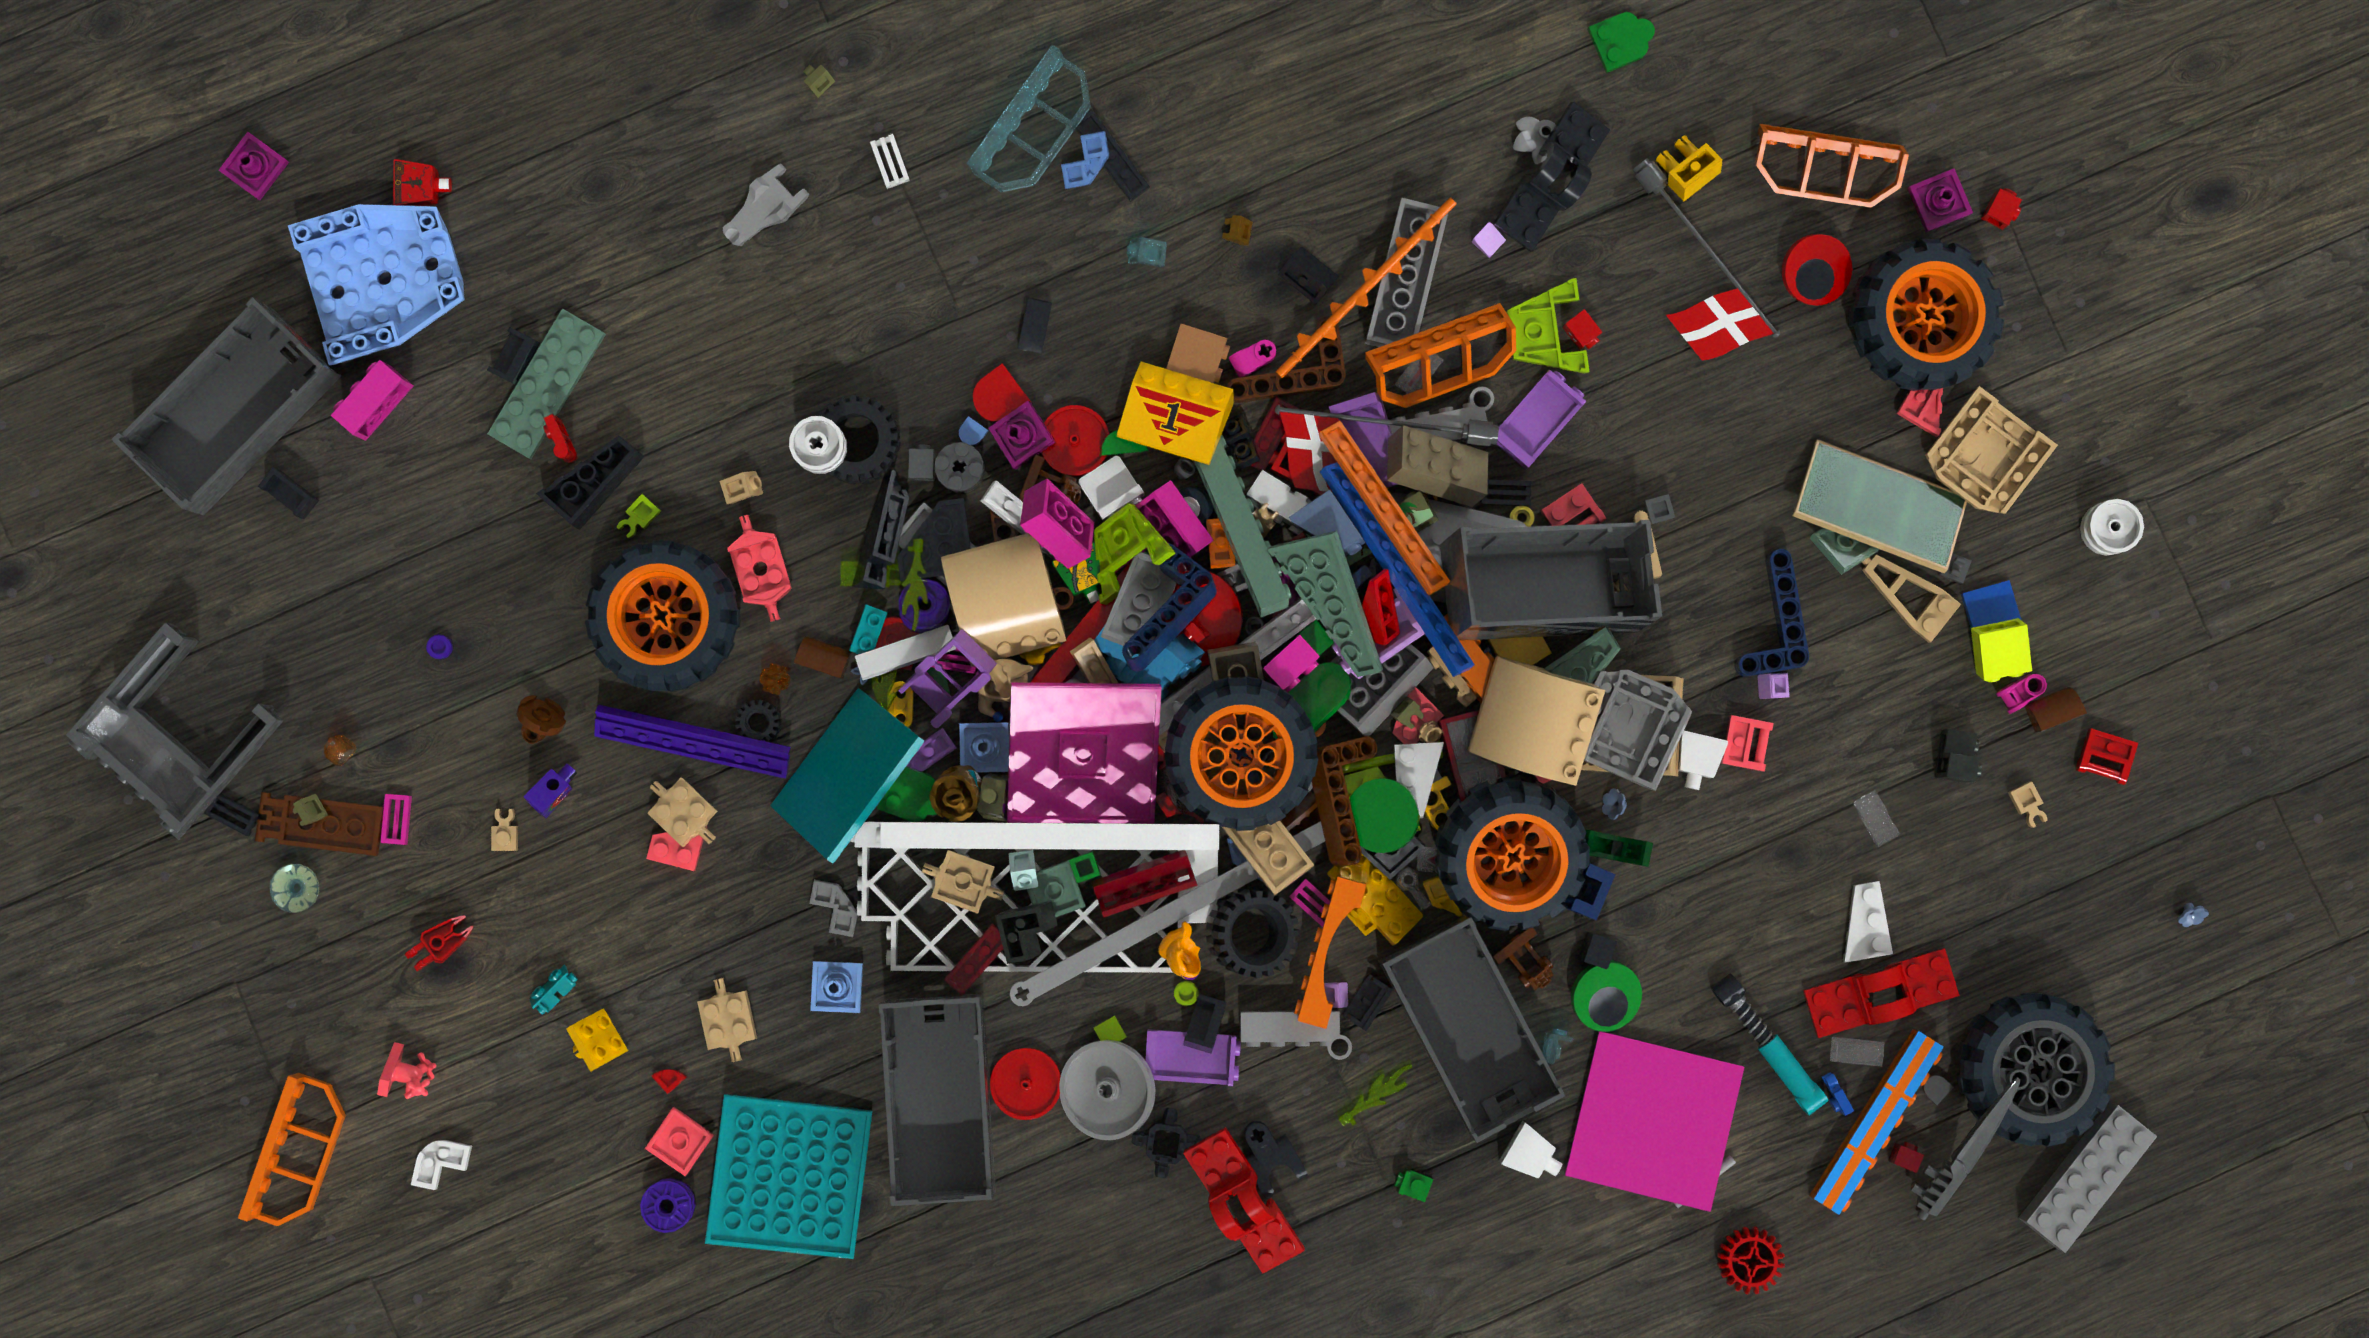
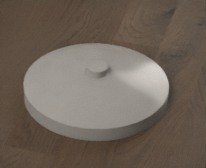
[1059,1040,1155,1140]

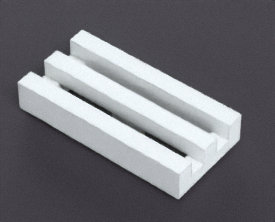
[870,134,910,189]

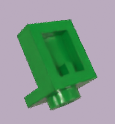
[1394,1168,1433,1202]

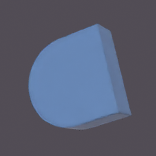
[959,416,988,446]

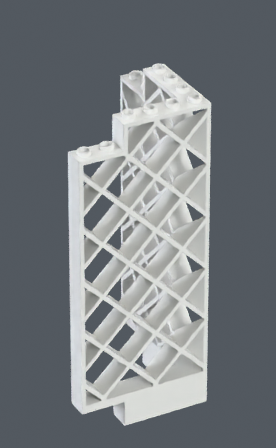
[851,822,1219,973]

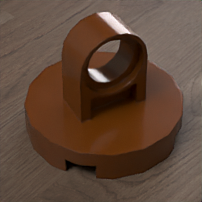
[516,695,566,744]

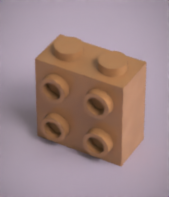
[1166,324,1230,383]

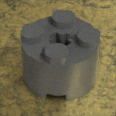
[935,442,985,494]

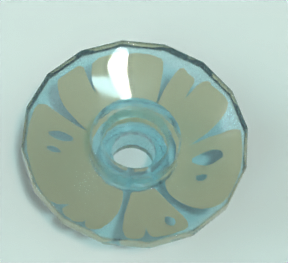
[270,864,319,913]

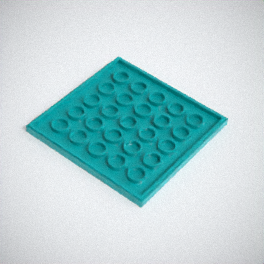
[770,688,924,863]
[705,1094,872,1259]

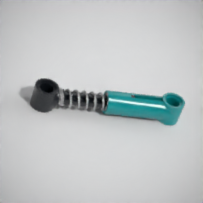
[1711,973,1829,1116]

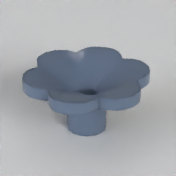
[1602,788,1627,820]
[2177,903,2209,927]

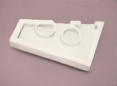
[1394,742,1444,818]
[1843,881,1893,963]

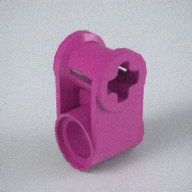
[1229,340,1276,378]
[1996,674,2047,714]

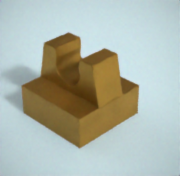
[1222,215,1253,246]

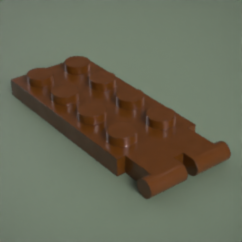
[255,792,384,856]

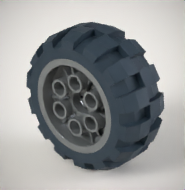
[1956,993,2115,1147]

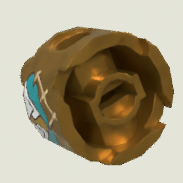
[930,765,982,822]

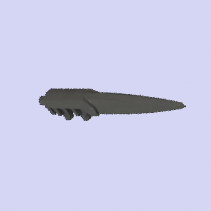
[1910,1077,2020,1220]

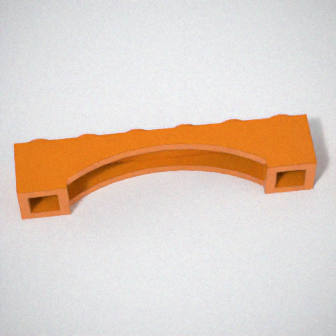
[1294,875,1366,1029]

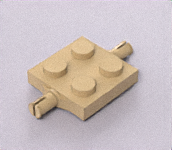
[647,777,718,847]
[922,850,1004,913]
[697,978,757,1062]

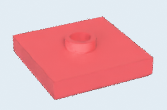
[645,1107,715,1176]

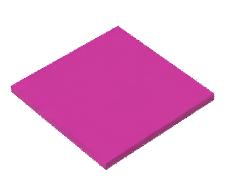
[1007,682,1162,824]
[1565,1031,1744,1212]

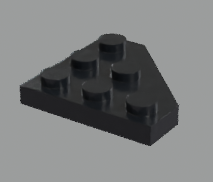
[897,498,971,582]

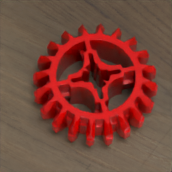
[1717,1226,1785,1294]

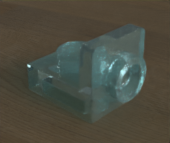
[1127,237,1167,267]
[1542,1028,1573,1064]

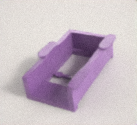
[898,629,997,728]

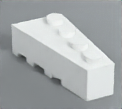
[1246,470,1312,537]

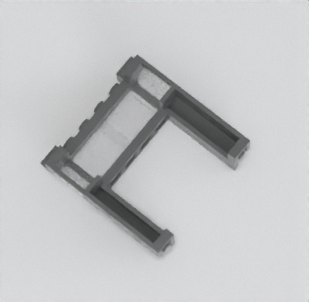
[66,622,284,840]

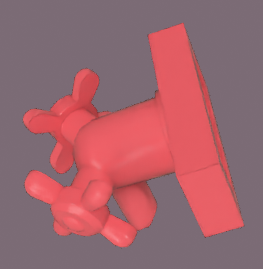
[377,1042,436,1099]

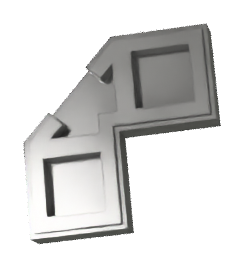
[809,879,858,937]

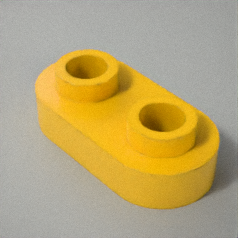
[888,681,914,728]

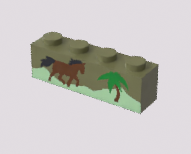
[1345,491,1439,569]

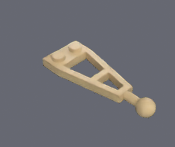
[1849,540,1961,643]

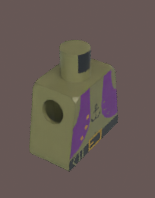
[978,773,1008,822]

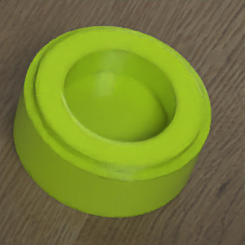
[1174,981,1199,1006]

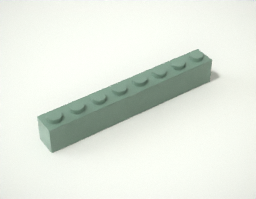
[1194,435,1291,617]

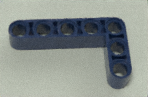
[1122,544,1217,671]
[1734,549,1809,677]

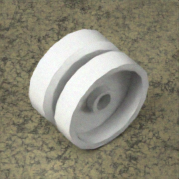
[789,416,847,474]
[2080,499,2144,556]

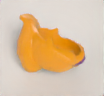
[1158,921,1201,980]

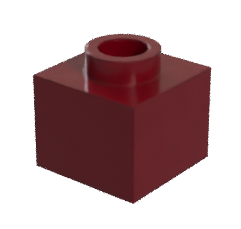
[1888,1141,1924,1173]

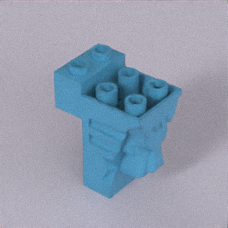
[1094,625,1205,701]

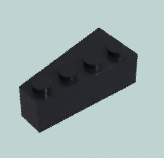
[536,436,644,530]

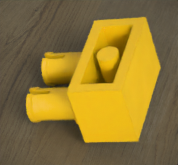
[1655,135,1722,202]

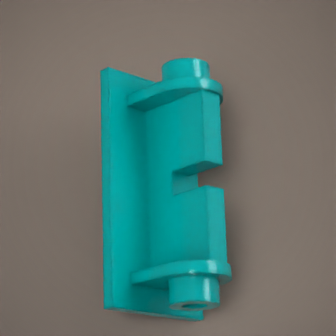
[849,604,888,654]
[530,964,578,1015]

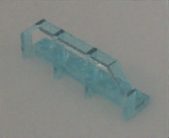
[967,45,1091,192]

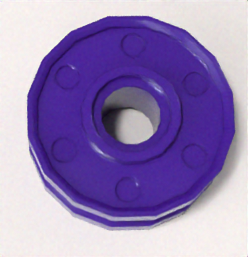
[899,579,950,634]
[640,1178,696,1233]

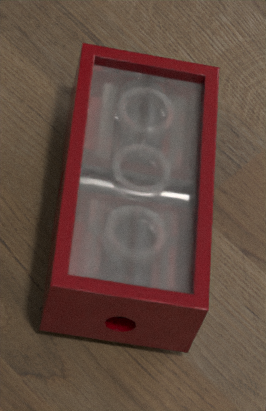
[1438,710,1506,801]

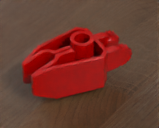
[405,915,474,971]

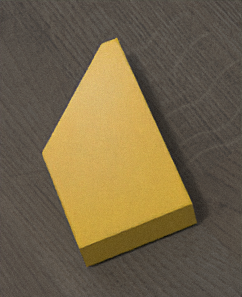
[1423,876,1463,917]

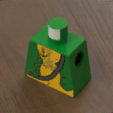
[1052,542,1100,605]

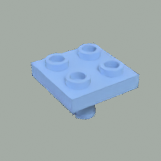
[959,722,1009,773]
[811,961,863,1013]

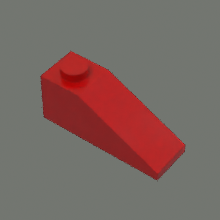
[1362,569,1400,646]

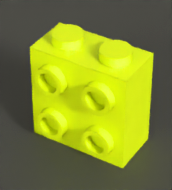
[1971,618,2032,682]

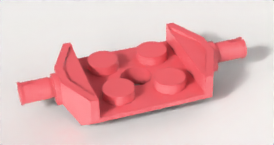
[727,515,792,622]

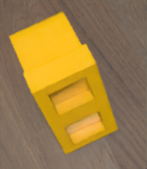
[1425,776,1451,831]

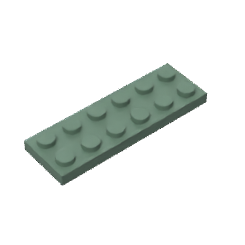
[487,308,606,459]

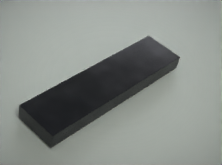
[1072,109,1150,202]

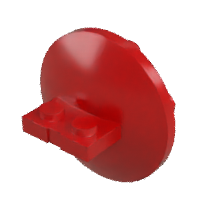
[1155,570,1243,666]

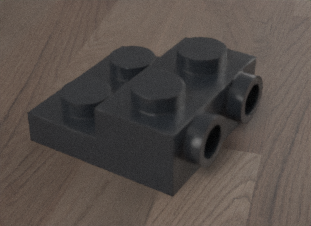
[1360,835,1426,880]

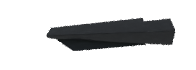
[852,470,909,590]

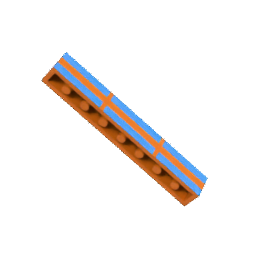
[1809,1029,1943,1215]

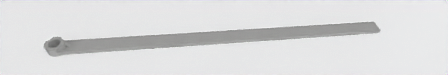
[1010,770,1442,1006]

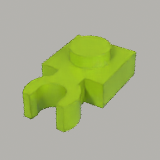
[617,494,661,539]

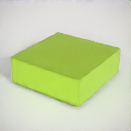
[1093,1015,1127,1042]

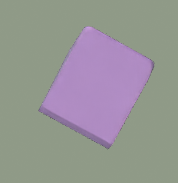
[1472,222,1506,258]
[1757,673,1789,699]
[1324,982,1348,1008]

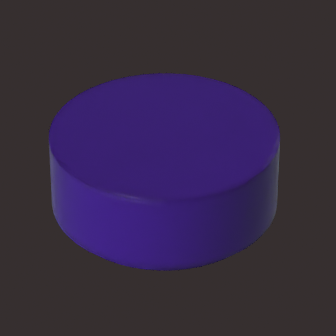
[426,635,453,659]

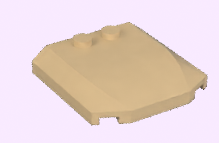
[1925,386,2058,514]

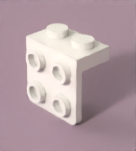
[1079,456,1144,522]

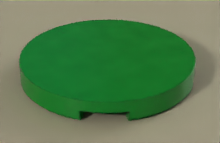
[1349,778,1420,853]

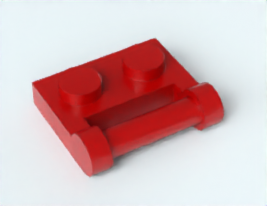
[543,414,578,464]
[2076,728,2138,785]

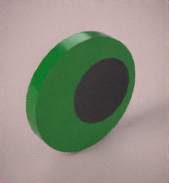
[1571,960,1642,1032]

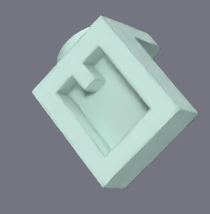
[1009,849,1038,891]

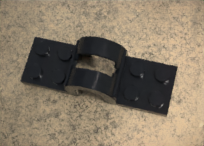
[1493,102,1610,252]

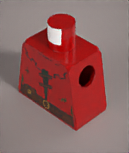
[393,159,452,206]

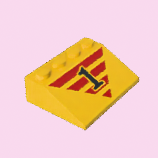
[1117,362,1234,465]

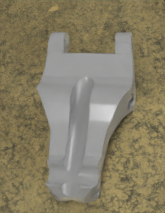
[723,164,809,246]

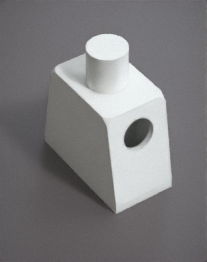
[1679,731,1728,790]
[1499,1121,1563,1178]

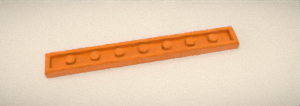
[1319,421,1450,596]

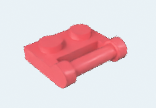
[1541,483,1606,526]
[1721,715,1774,772]

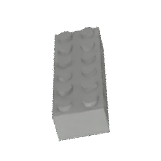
[1365,198,1448,347]
[2019,1102,2157,1253]

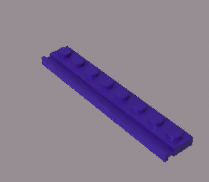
[594,705,791,779]

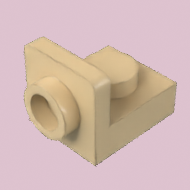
[720,471,763,504]

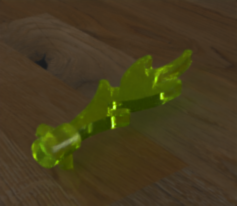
[902,539,928,630]
[872,669,897,711]
[1338,1064,1412,1126]

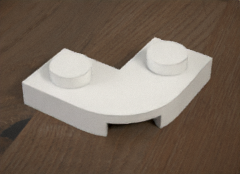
[411,1140,472,1190]

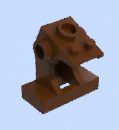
[1019,455,1082,504]
[1491,928,1554,991]

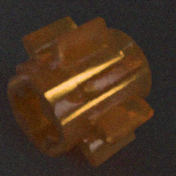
[759,663,790,695]

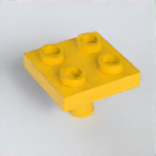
[566,1008,628,1072]

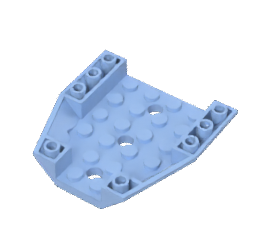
[288,204,464,366]

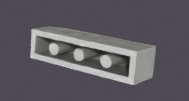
[1389,387,1494,442]
[1240,1010,1352,1060]

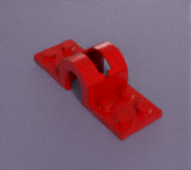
[1803,948,1960,1038]
[1183,1127,1305,1274]

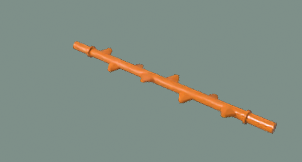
[1275,197,1457,378]

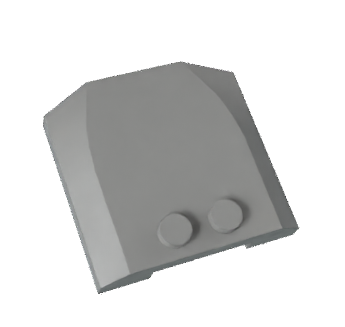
[1584,670,1692,791]

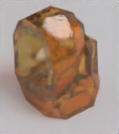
[324,735,357,766]

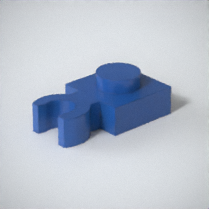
[1821,1072,1854,1116]

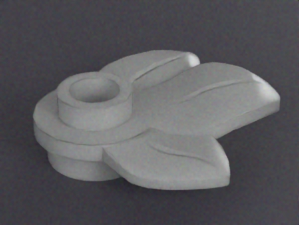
[1513,117,1556,164]

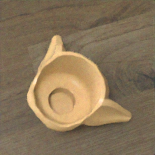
[990,659,1033,702]

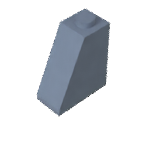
[1289,490,1365,556]

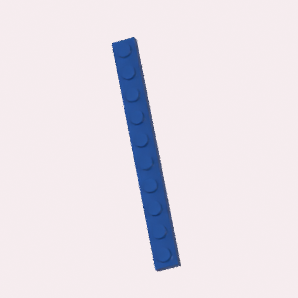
[1320,462,1475,677]

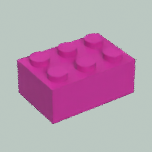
[331,360,414,441]
[1020,479,1094,569]
[1135,480,1214,561]
[1262,635,1320,692]

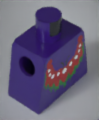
[524,763,577,819]

